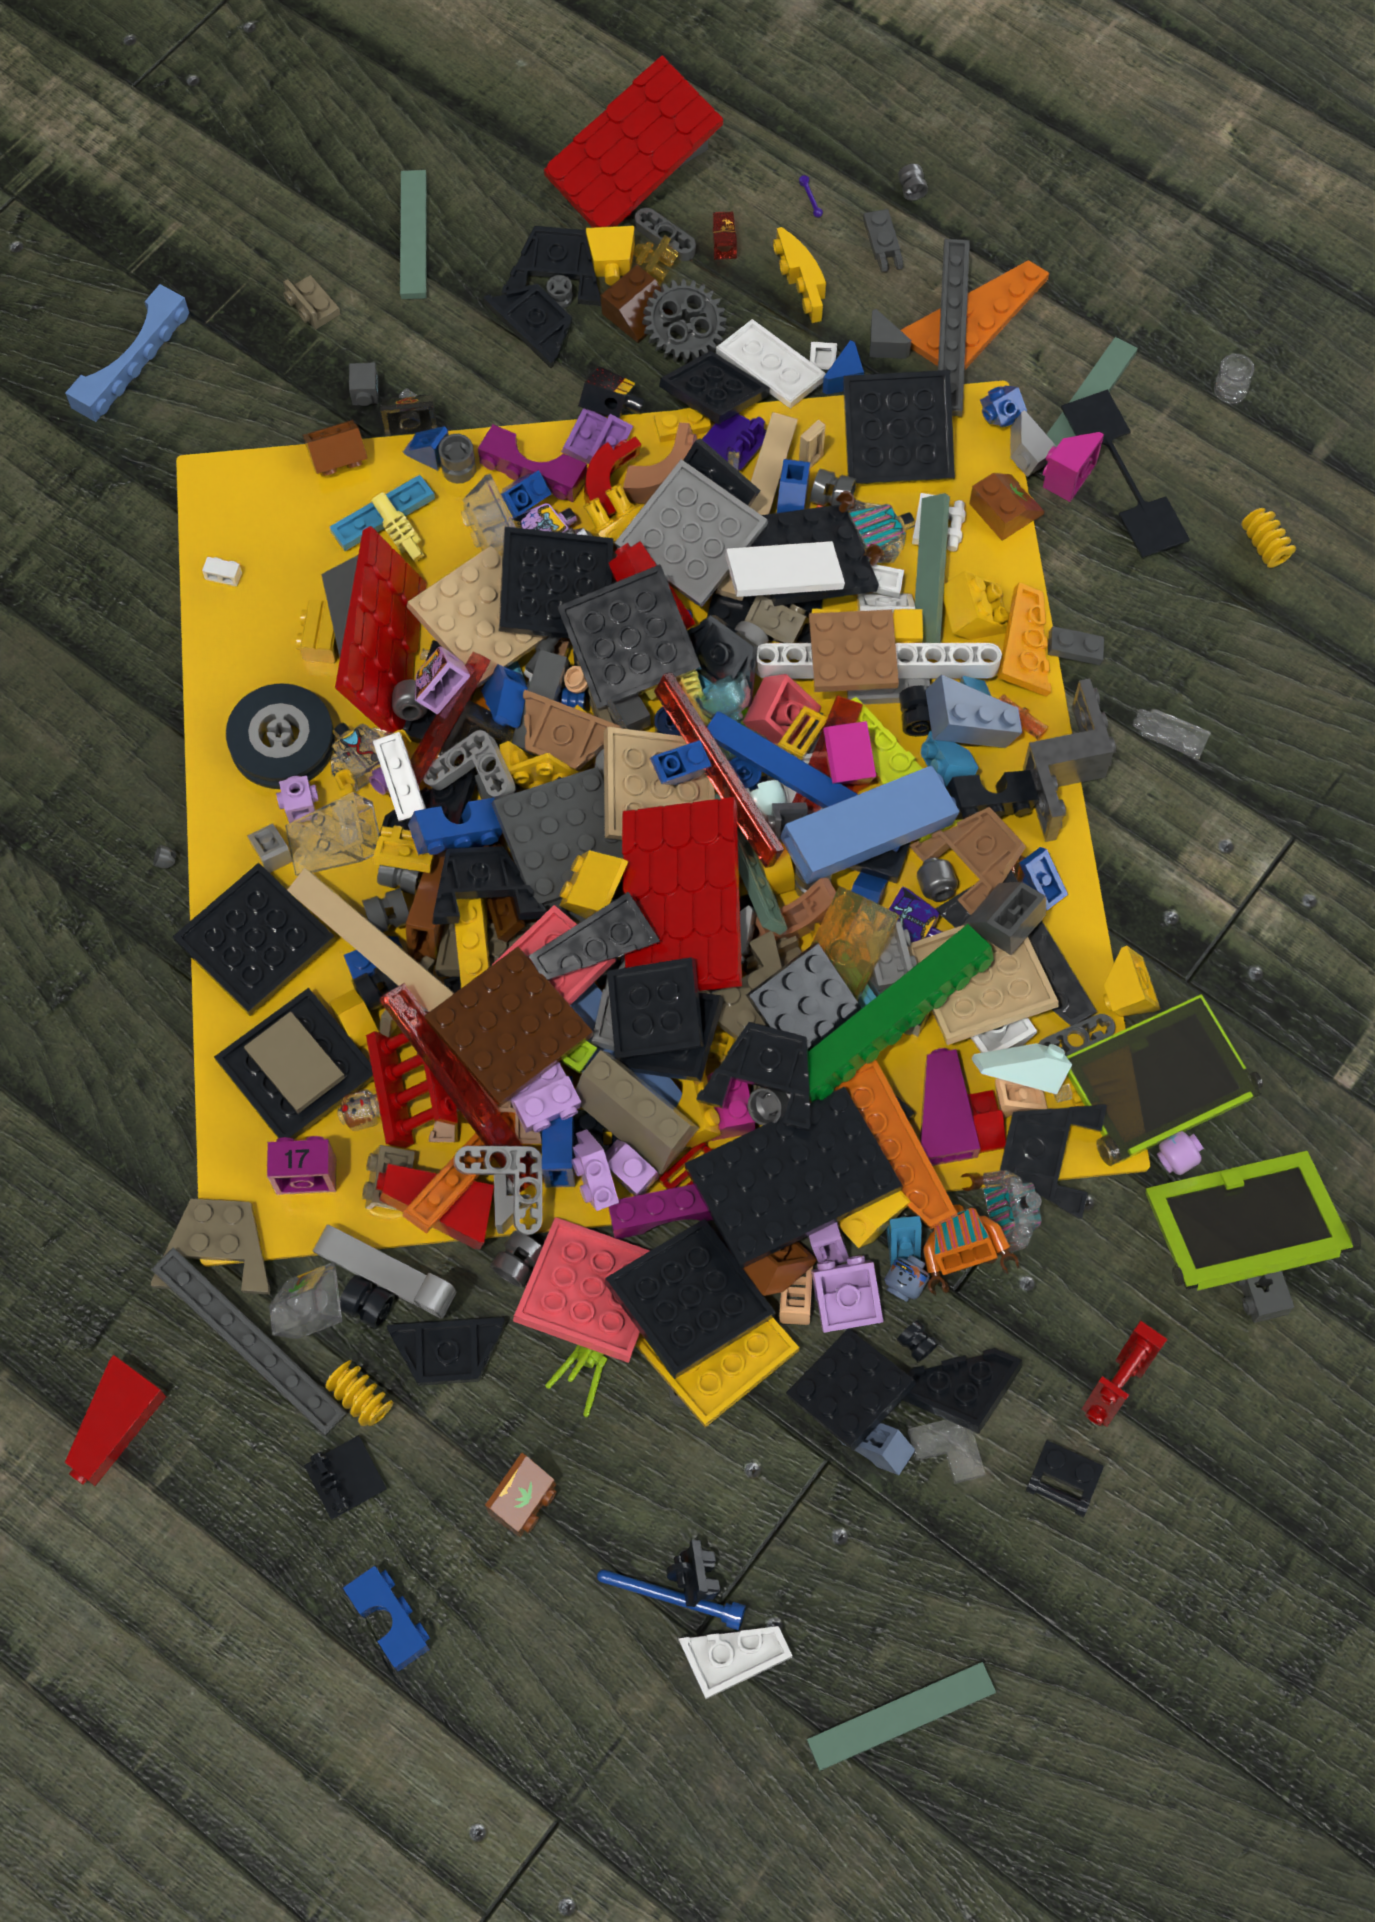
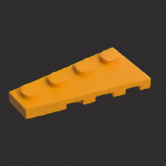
[997,583,1051,697]

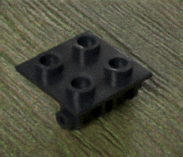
[304,1435,387,1520]

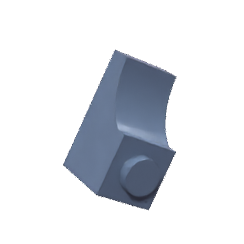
[838,1423,915,1475]

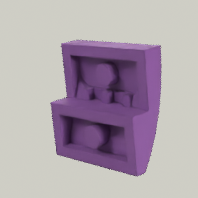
[561,408,633,464]

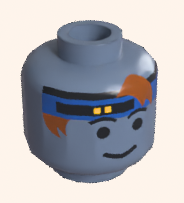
[884,1255,929,1302]

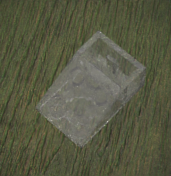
[285,792,379,876]

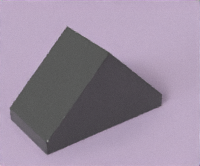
[869,309,911,359]

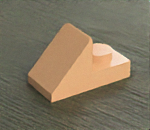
[995,1078,1047,1119]

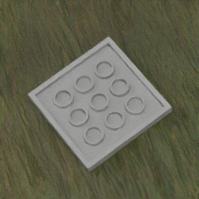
[615,459,768,608]

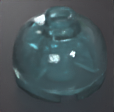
[693,672,751,721]

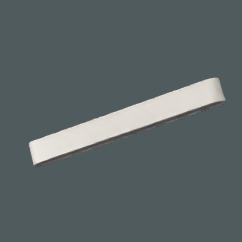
[755,643,1002,679]

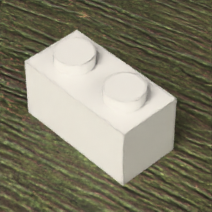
[202,557,242,587]

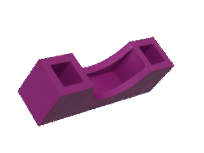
[478,424,587,503]
[608,1184,713,1239]

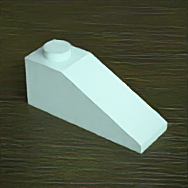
[972,1043,1072,1094]

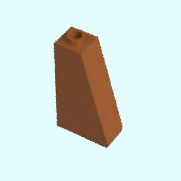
[406,850,446,965]

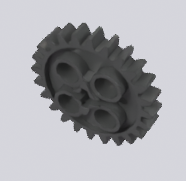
[642,279,727,363]

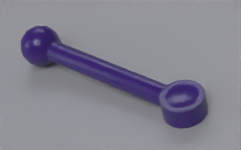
[799,175,823,218]

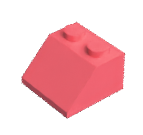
[743,674,821,749]

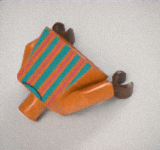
[923,1204,1019,1296]

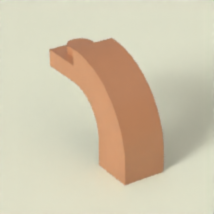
[623,423,697,503]
[750,878,841,952]

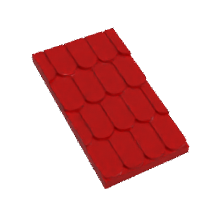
[544,55,723,228]
[321,526,427,736]
[622,797,742,991]

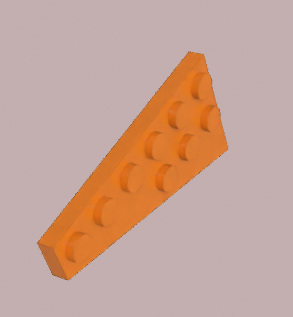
[901,260,1049,371]
[810,1059,958,1229]

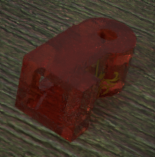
[713,212,737,260]

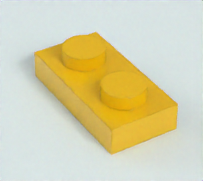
[654,408,711,443]

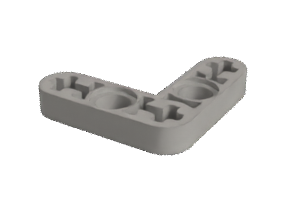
[423,730,515,799]
[453,1146,542,1236]

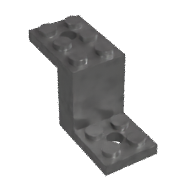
[1023,679,1116,842]

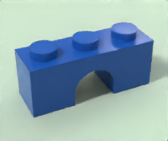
[408,798,502,855]
[343,1566,430,1672]

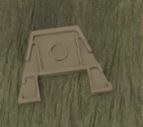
[698,931,782,1039]
[151,1199,271,1295]

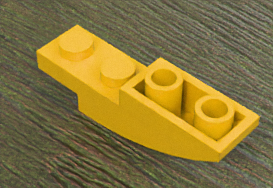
[773,227,826,323]

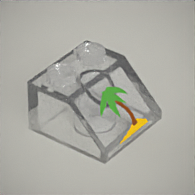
[269,1263,342,1339]

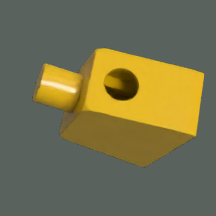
[586,226,635,286]

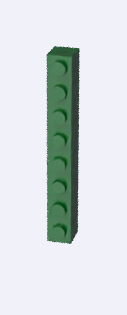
[808,924,994,1102]

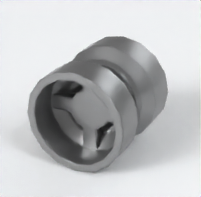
[898,164,928,201]

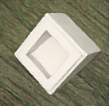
[810,342,837,370]

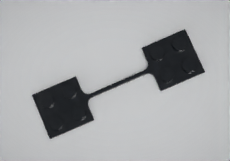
[1061,389,1190,558]

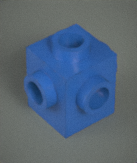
[980,385,1027,427]

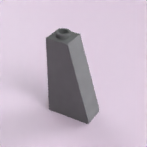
[511,650,572,756]

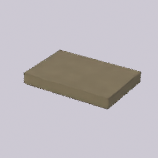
[244,1012,345,1113]

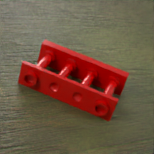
[366,1009,458,1148]
[1082,1321,1167,1427]

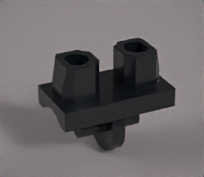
[666,1540,720,1607]

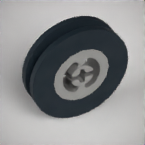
[226,683,335,789]

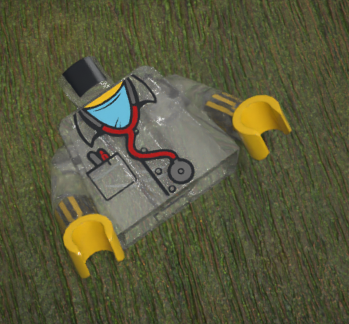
[331,722,412,792]

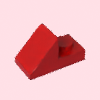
[967,1090,1006,1154]

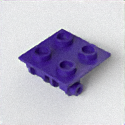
[702,413,767,471]

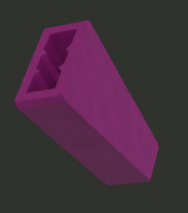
[920,1048,980,1166]

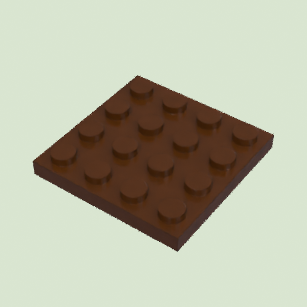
[424,947,593,1107]

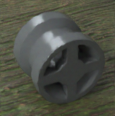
[546,275,573,308]

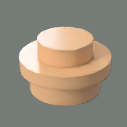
[564,666,588,693]

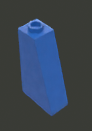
[542,1074,575,1188]

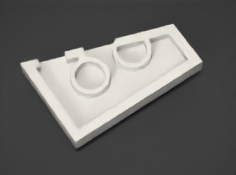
[678,1626,792,1699]

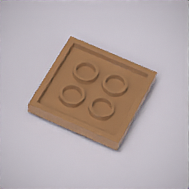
[809,609,899,692]

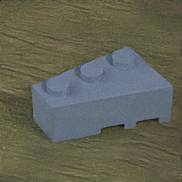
[925,674,1022,748]

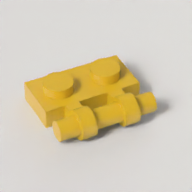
[373,825,435,873]

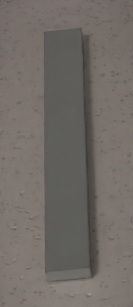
[938,239,970,416]
[151,1248,347,1436]

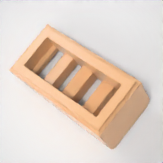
[780,1266,813,1325]

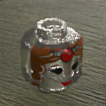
[338,1089,381,1131]

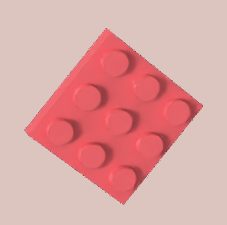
[492,905,616,1005]

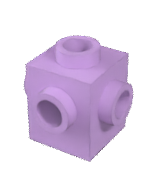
[276,776,319,823]

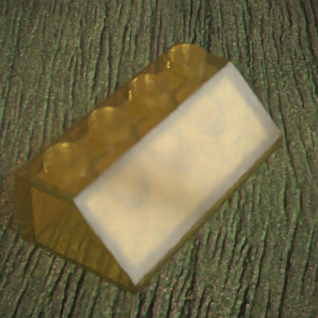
[811,886,900,1002]

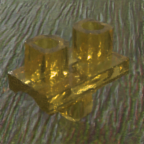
[634,235,679,286]

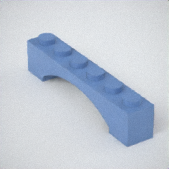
[65,284,189,422]

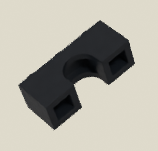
[946,770,1039,820]

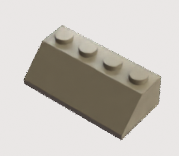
[576,1050,699,1175]

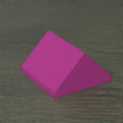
[823,721,876,785]

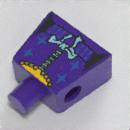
[877,886,943,943]

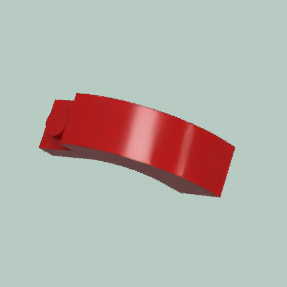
[584,436,642,518]

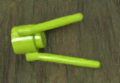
[545,1345,608,1417]

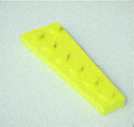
[832,697,963,843]

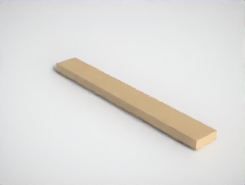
[716,412,798,601]
[287,868,454,1012]

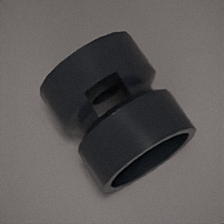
[899,685,932,737]
[351,967,401,1013]
[338,1275,395,1329]

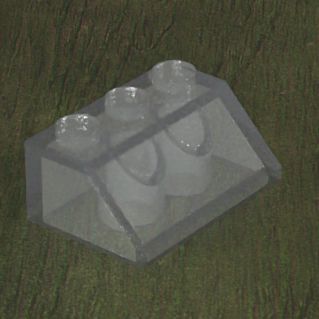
[461,474,516,557]

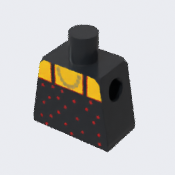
[578,366,645,418]

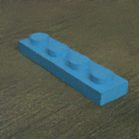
[329,475,435,551]

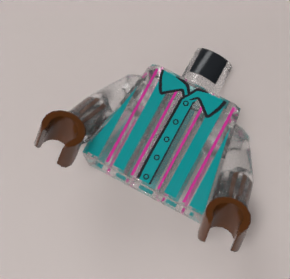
[836,491,915,566]
[961,1170,1042,1264]

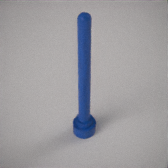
[597,1570,746,1630]

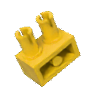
[583,484,643,552]

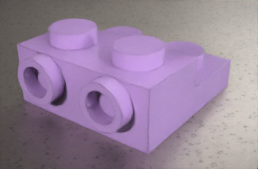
[510,1062,581,1133]
[572,1129,619,1211]
[811,1255,883,1333]

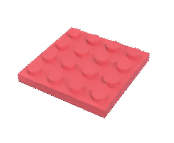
[513,1217,649,1363]

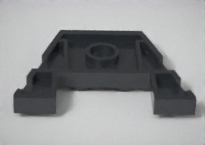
[501,226,601,306]
[432,846,546,925]
[696,1022,811,1132]
[999,1104,1107,1219]

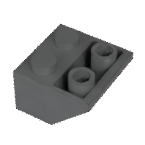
[964,882,1046,955]

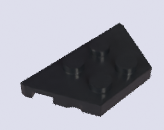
[483,284,572,368]
[687,615,758,707]
[387,1317,505,1386]

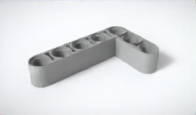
[313,1224,457,1319]

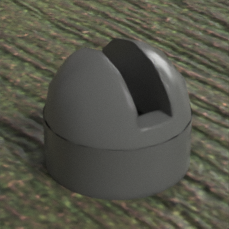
[153,845,176,869]

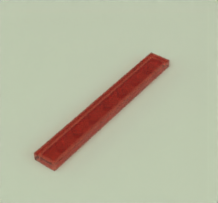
[654,672,784,868]
[379,983,543,1193]

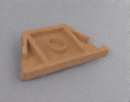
[523,690,623,771]

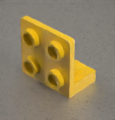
[499,741,578,789]

